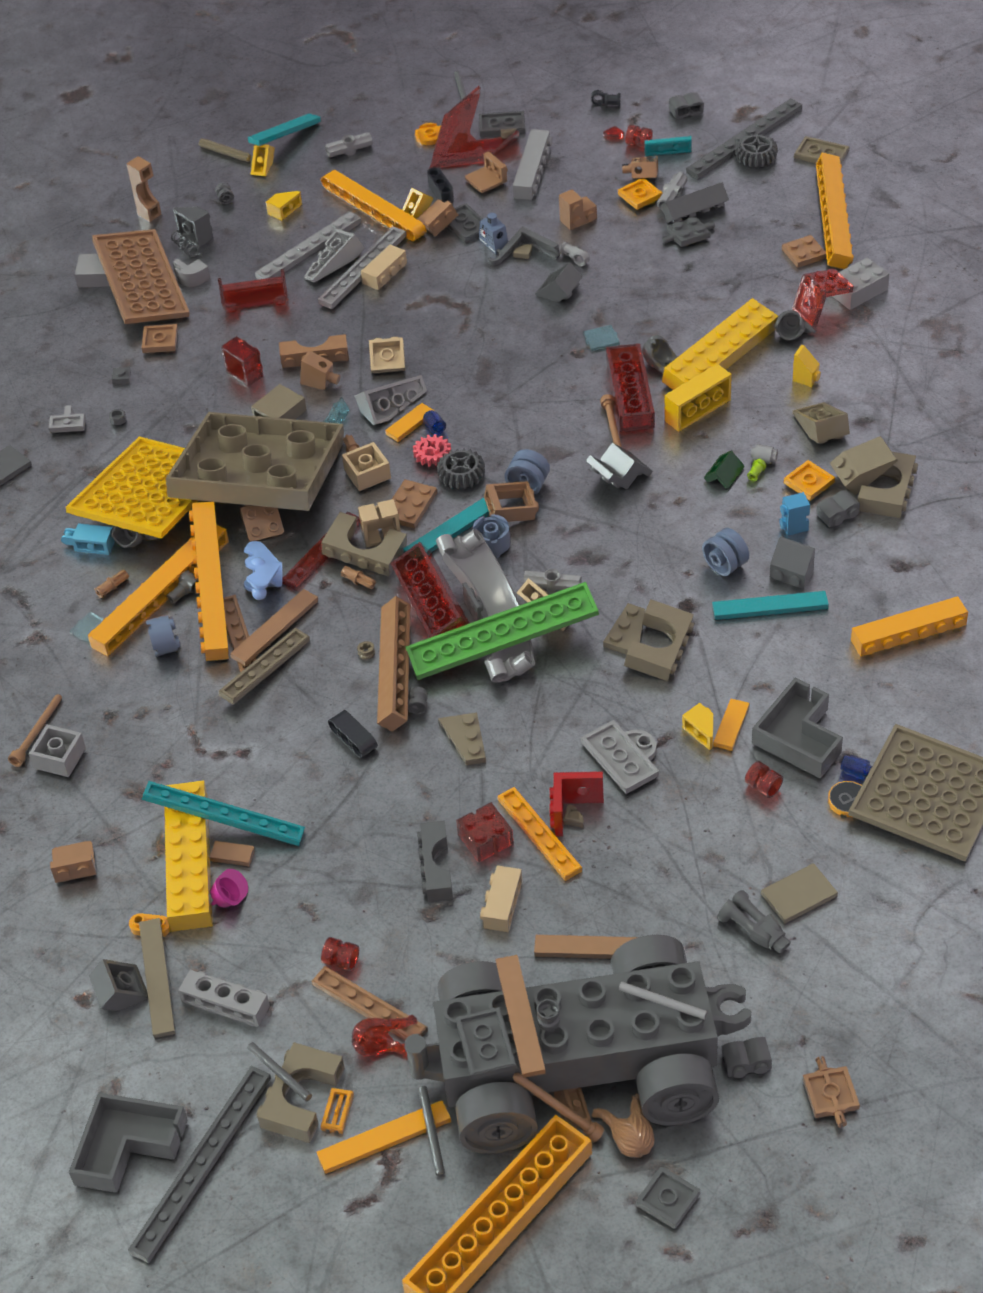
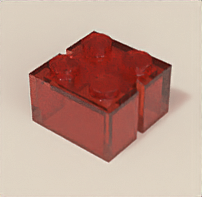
[221,336,263,387]
[456,802,514,863]

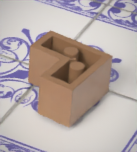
[559,189,597,230]

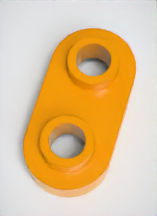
[129,913,171,937]

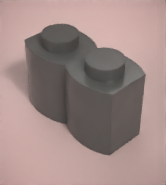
[669,92,704,119]
[816,490,860,527]
[722,1037,772,1078]

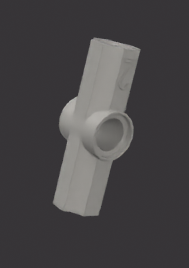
[325,132,373,158]
[657,172,687,211]
[523,569,582,594]

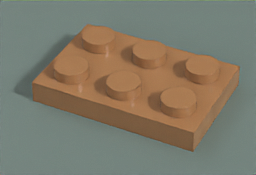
[392,479,437,529]

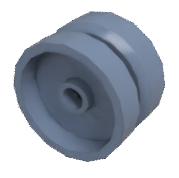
[504,449,550,495]
[702,528,750,576]

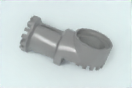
[559,241,590,267]

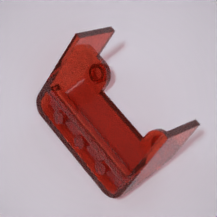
[218,269,289,312]

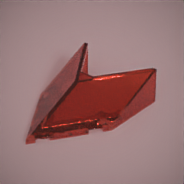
[429,86,519,169]

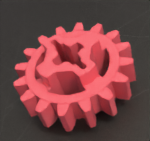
[413,434,451,467]

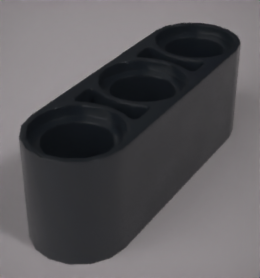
[427,167,454,204]
[328,710,378,758]

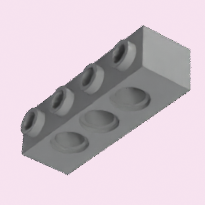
[178,970,270,1027]

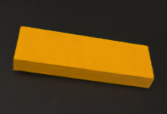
[385,403,435,442]
[713,698,750,751]

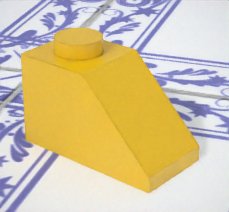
[251,144,275,176]
[402,188,434,219]
[266,191,302,221]
[793,345,821,387]
[682,703,713,750]

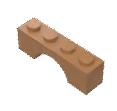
[127,156,162,222]
[279,334,349,368]

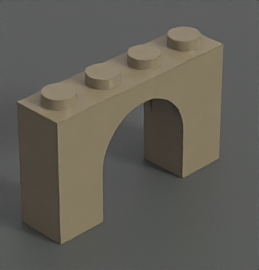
[858,452,918,518]
[321,512,407,577]
[624,599,695,681]
[257,1042,345,1143]

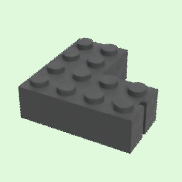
[752,677,843,779]
[69,1092,188,1193]

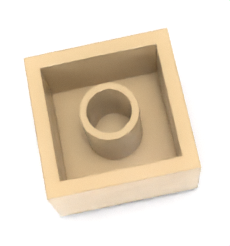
[342,442,391,491]

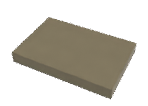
[794,136,850,164]
[761,863,838,924]

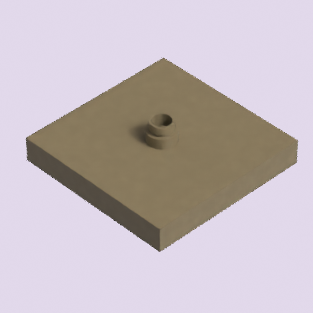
[166,412,344,511]

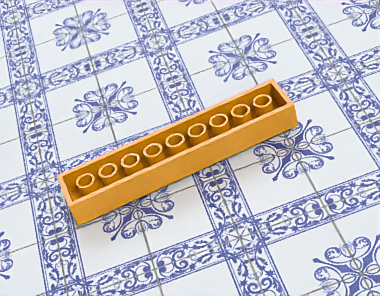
[402,1115,592,1293]

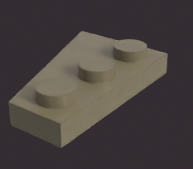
[603,603,645,655]
[438,712,486,765]

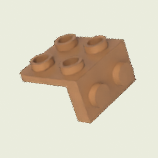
[465,151,508,193]
[417,200,458,237]
[240,505,284,542]
[50,841,96,883]

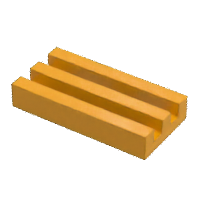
[320,1088,354,1134]

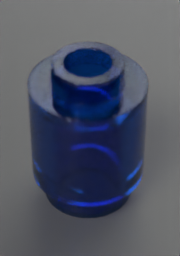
[423,410,446,435]
[840,754,872,780]

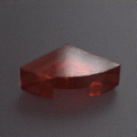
[603,126,625,139]

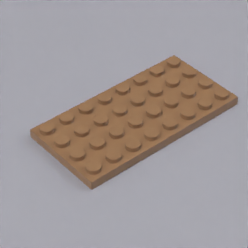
[92,229,190,324]

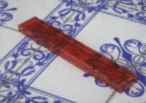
[282,511,360,590]

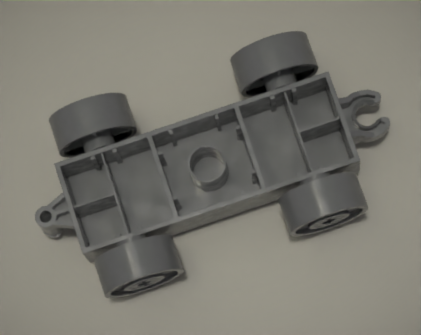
[404,935,752,1154]

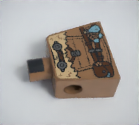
[622,156,659,178]

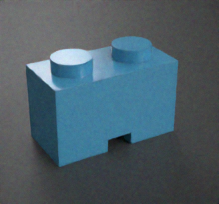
[779,492,810,536]

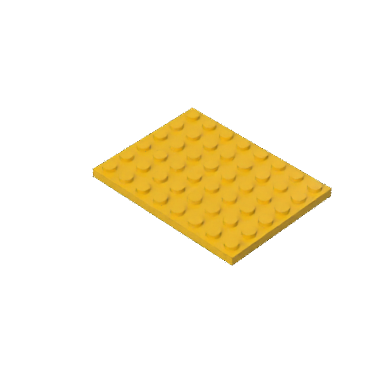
[66,436,199,539]

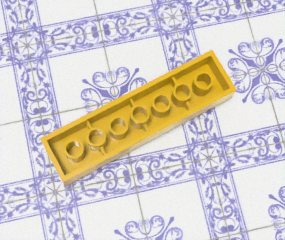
[662,298,778,390]
[164,780,213,932]

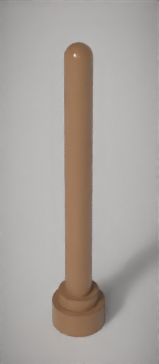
[600,394,622,447]
[8,694,62,767]
[513,1073,604,1142]

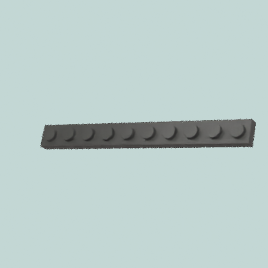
[686,98,802,179]
[128,1066,271,1263]

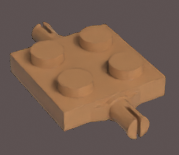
[802,1056,860,1128]

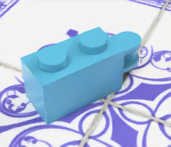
[61,523,115,555]

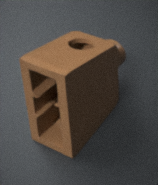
[300,351,341,390]

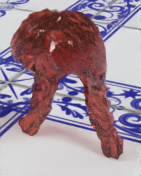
[351,1014,417,1056]

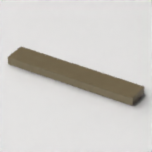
[219,628,310,705]
[139,918,176,1038]

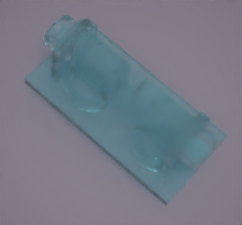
[323,397,350,424]

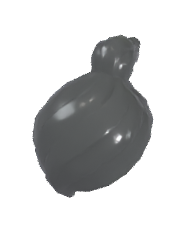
[774,310,816,340]
[111,526,159,548]

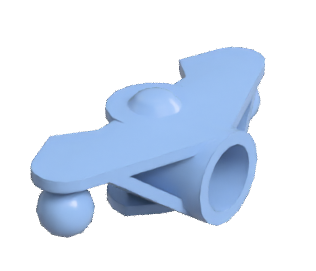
[244,541,282,600]

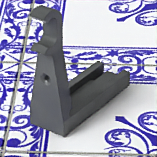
[488,227,560,266]

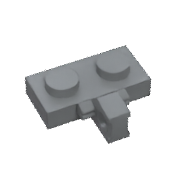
[49,405,86,433]

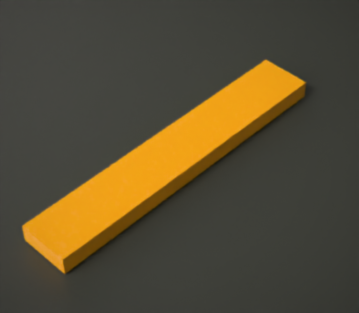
[497,787,582,881]
[316,1100,451,1174]

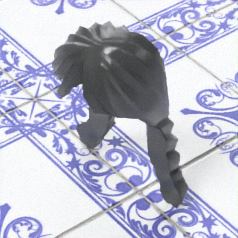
[642,335,679,375]

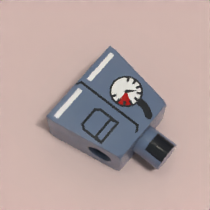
[479,213,508,255]

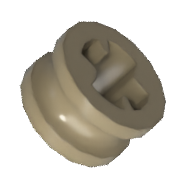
[357,641,375,660]

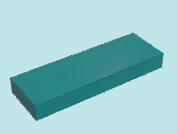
[645,136,692,157]

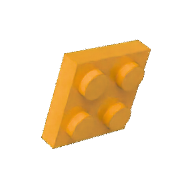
[618,178,662,210]
[783,460,835,501]

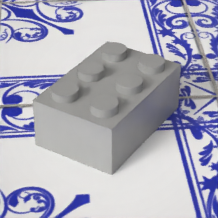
[828,257,890,310]

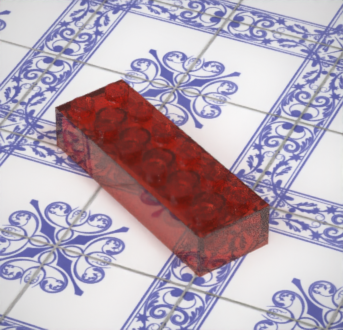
[606,343,655,432]
[390,542,470,638]

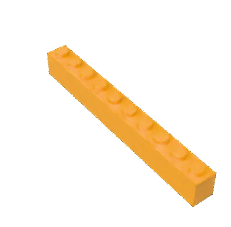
[816,152,854,269]
[189,502,229,661]
[88,524,229,657]

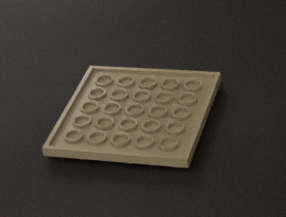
[848,724,983,862]

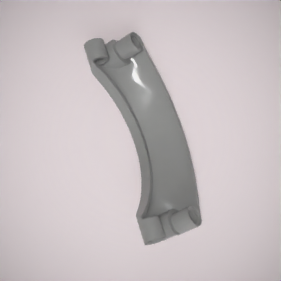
[436,529,535,683]

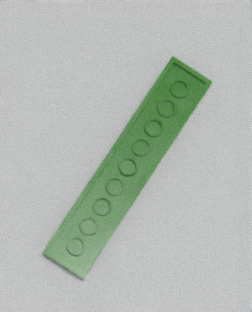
[406,582,599,680]

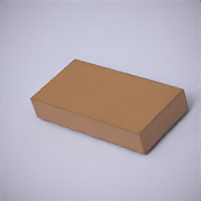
[209,841,255,867]

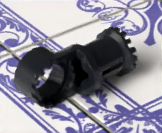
[591,90,621,107]

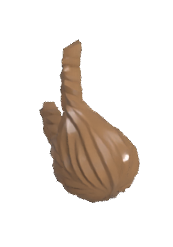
[591,1093,655,1158]

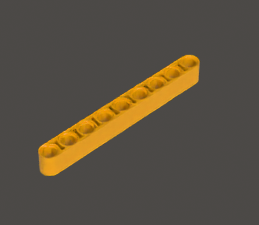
[321,170,427,242]

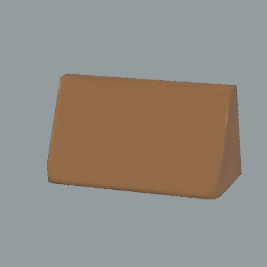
[554,1087,591,1129]

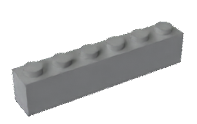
[513,129,552,200]

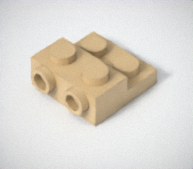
[369,337,405,374]

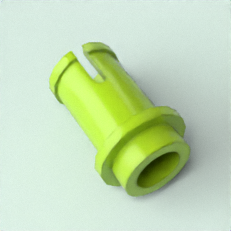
[747,459,766,482]

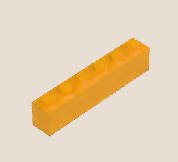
[851,596,968,657]

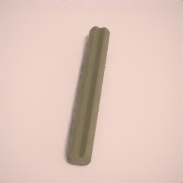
[198,138,251,162]

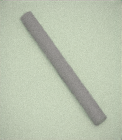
[619,982,708,1020]

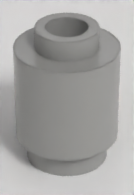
[751,444,778,465]

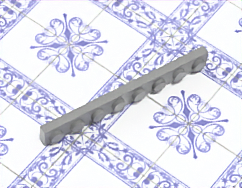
[255,211,361,284]
[318,226,406,309]

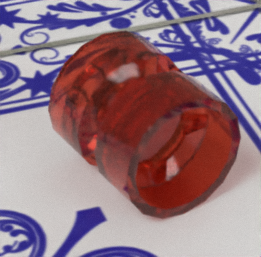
[625,124,653,148]
[744,761,783,798]
[321,937,360,972]

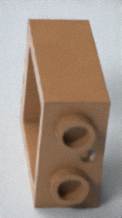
[484,481,539,522]

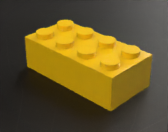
[664,364,732,432]

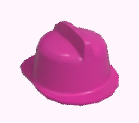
[210,869,248,908]

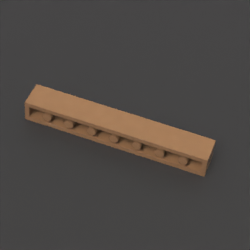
[377,596,410,732]

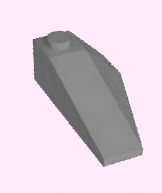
[304,229,365,282]
[355,375,427,425]

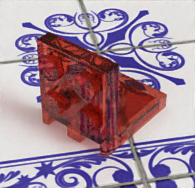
[792,269,854,327]

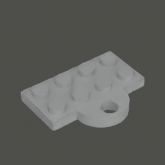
[581,720,659,794]

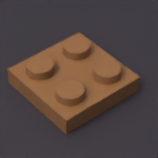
[782,235,827,268]
[142,324,178,353]

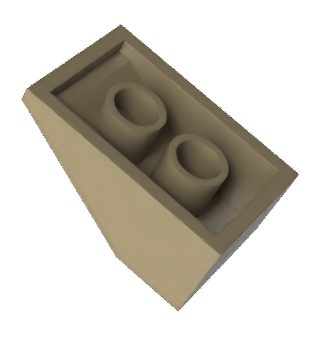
[792,402,850,444]
[830,436,898,496]

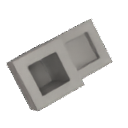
[173,259,210,287]

